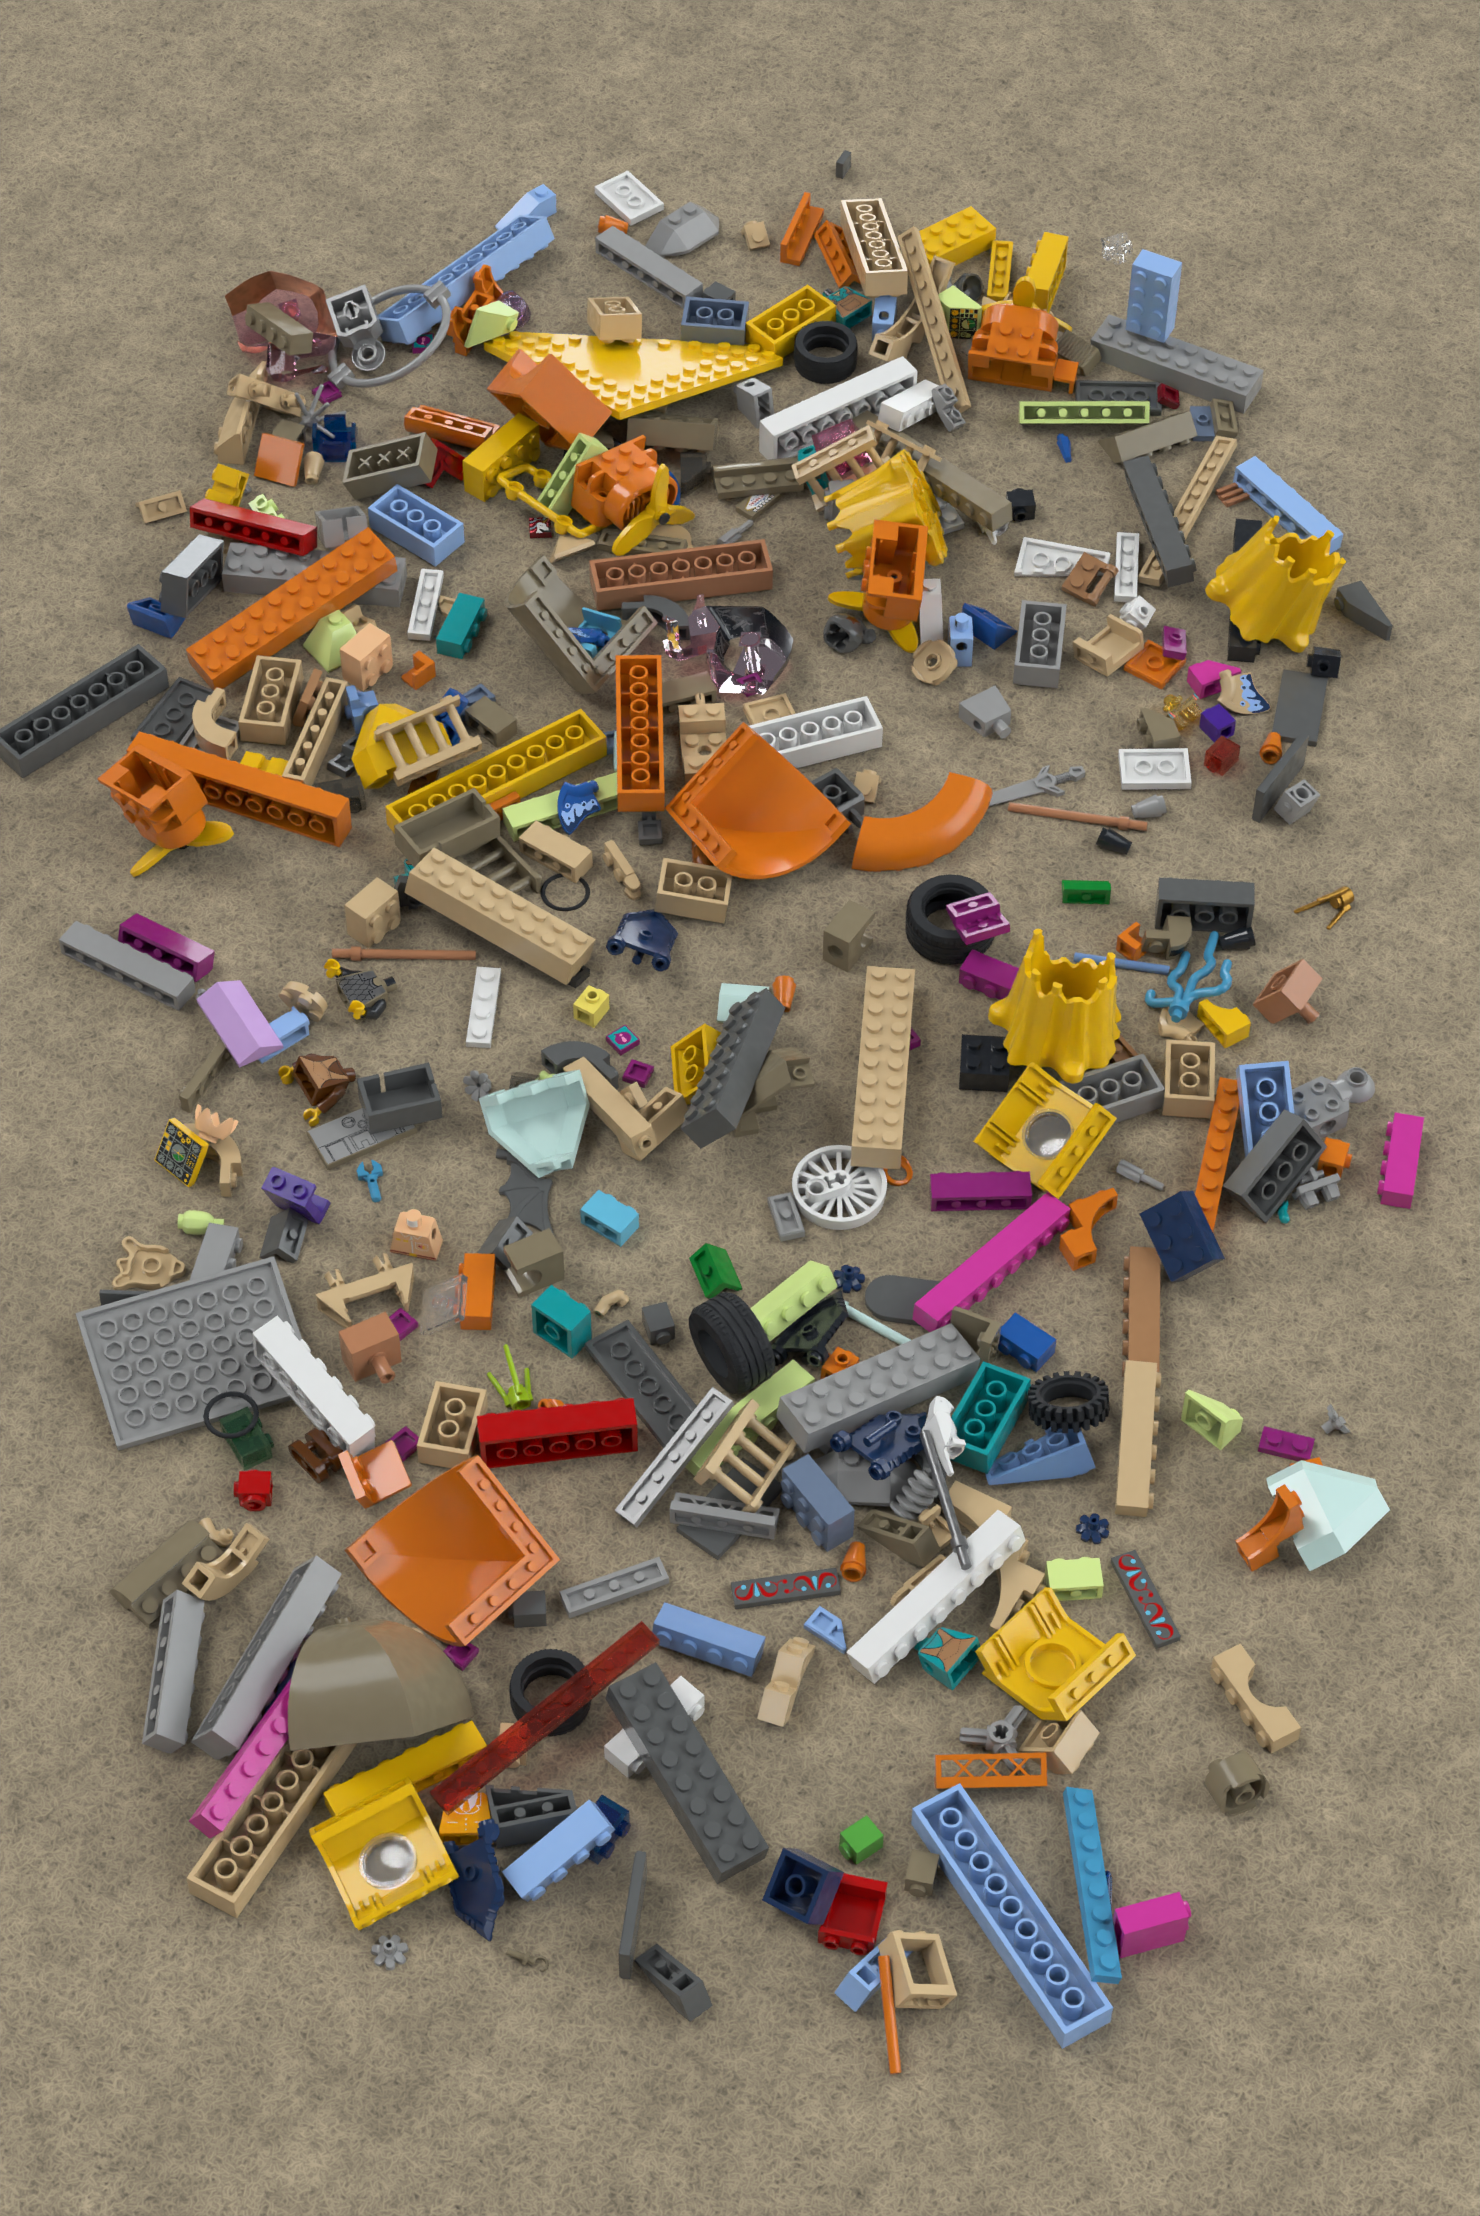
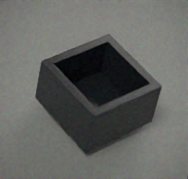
[959,1034,1010,1092]

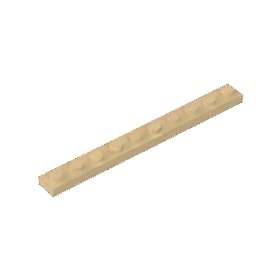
[897,226,971,413]
[1138,436,1237,587]

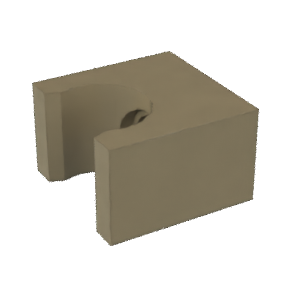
[823,900,875,972]
[503,1228,565,1298]

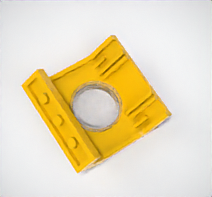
[973,1062,1117,1199]
[309,1776,459,1931]

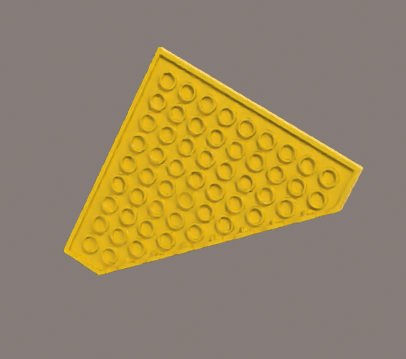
[484,331,783,420]

